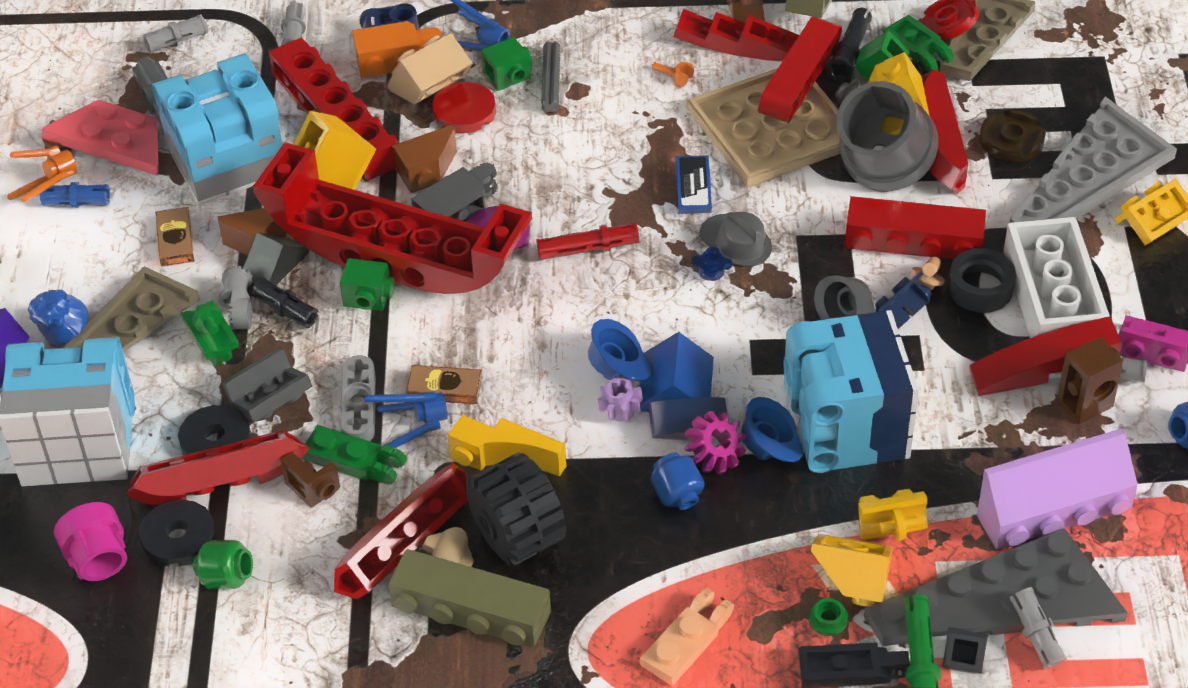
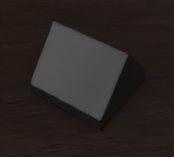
[942,627,988,674]

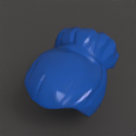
[27,289,89,346]

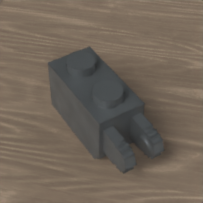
[411,162,498,222]

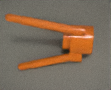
[7,145,77,202]

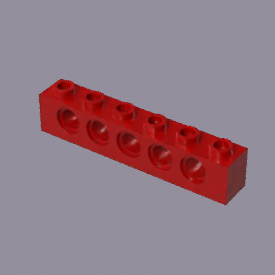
[269,37,399,182]

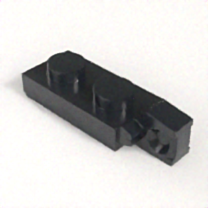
[798,642,910,688]

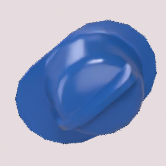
[588,319,652,380]
[741,397,803,462]

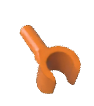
[652,62,694,87]

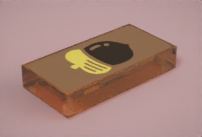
[155,207,195,267]
[406,365,482,404]

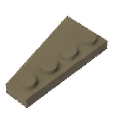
[940,0,1036,81]
[64,266,200,352]

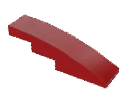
[673,9,799,61]
[969,316,1121,396]

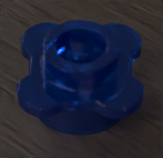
[691,247,732,281]

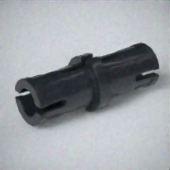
[252,278,319,328]

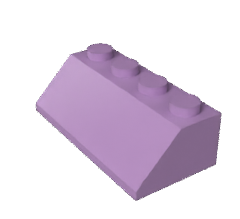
[977,428,1138,550]

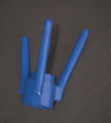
[450,0,510,51]
[364,391,448,448]

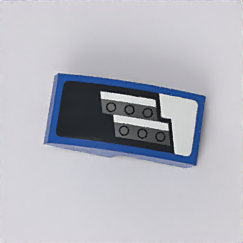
[676,155,712,214]

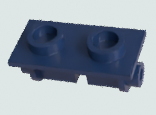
[875,272,932,329]

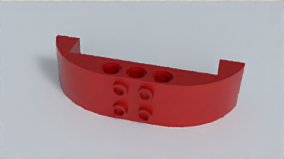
[253,142,532,294]

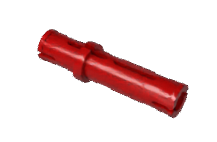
[536,222,640,260]

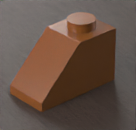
[392,125,457,193]

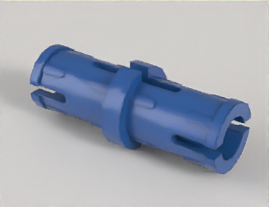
[40,182,110,208]

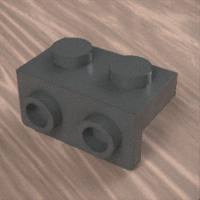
[222,348,313,422]

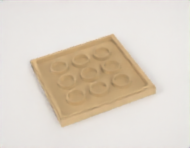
[687,68,841,188]

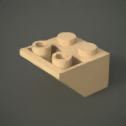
[387,33,473,104]

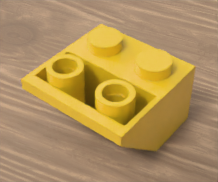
[293,111,376,190]

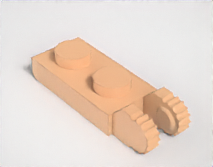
[640,588,734,686]

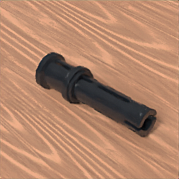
[826,7,872,82]

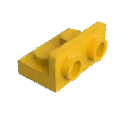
[1114,178,1188,246]

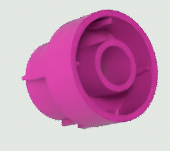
[54,502,127,581]

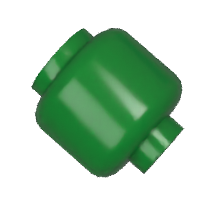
[193,540,253,589]

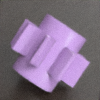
[598,378,643,422]

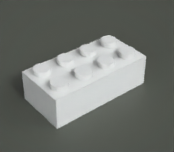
[1003,217,1110,338]

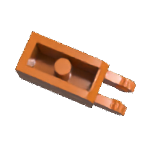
[352,21,442,78]

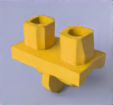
[858,489,928,542]

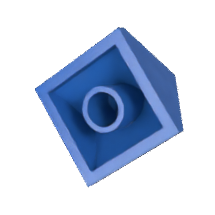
[640,332,714,412]

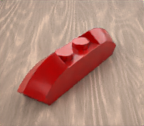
[921,69,968,194]
[125,430,309,505]
[334,462,468,599]

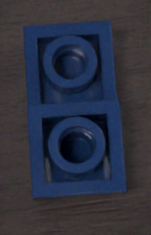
[648,397,729,440]

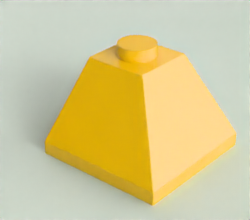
[868,52,929,135]
[811,534,893,606]

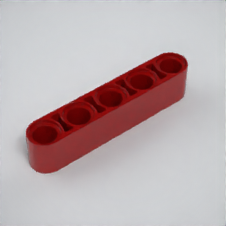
[758,17,842,123]

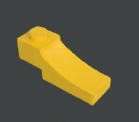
[448,415,567,477]

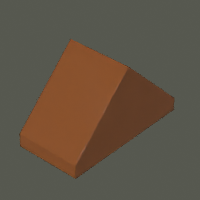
[217,208,288,256]

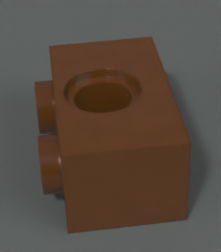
[1056,337,1124,424]

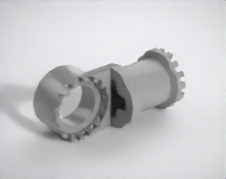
[219,266,253,330]

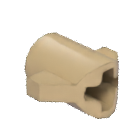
[421,527,474,567]

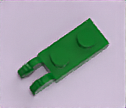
[882,14,955,72]
[302,424,407,485]

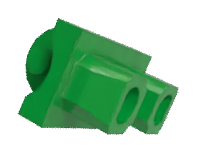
[181,300,239,365]

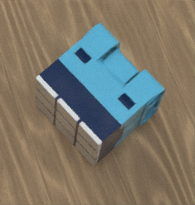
[783,310,919,473]

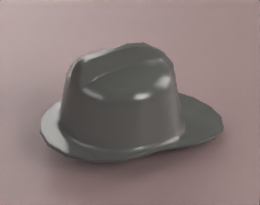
[699,211,772,267]
[814,275,876,320]

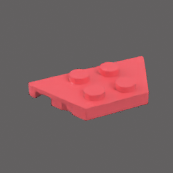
[42,99,159,176]

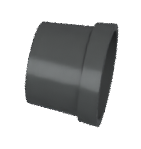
[836,81,939,192]

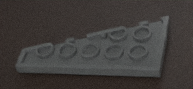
[864,528,1127,646]

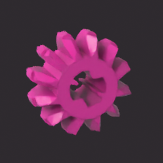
[684,411,747,474]

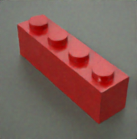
[845,196,986,259]

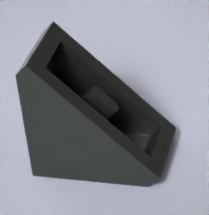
[243,232,309,287]

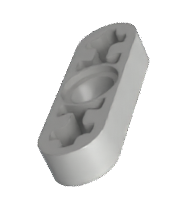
[341,355,376,441]

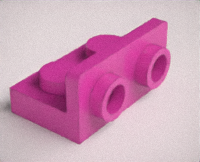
[1118,315,1188,372]

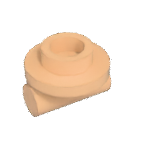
[911,257,945,290]

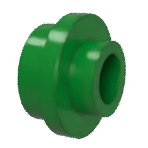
[809,598,848,636]

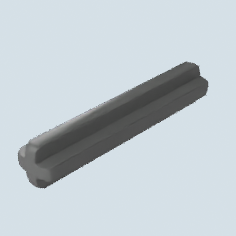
[541,41,560,113]

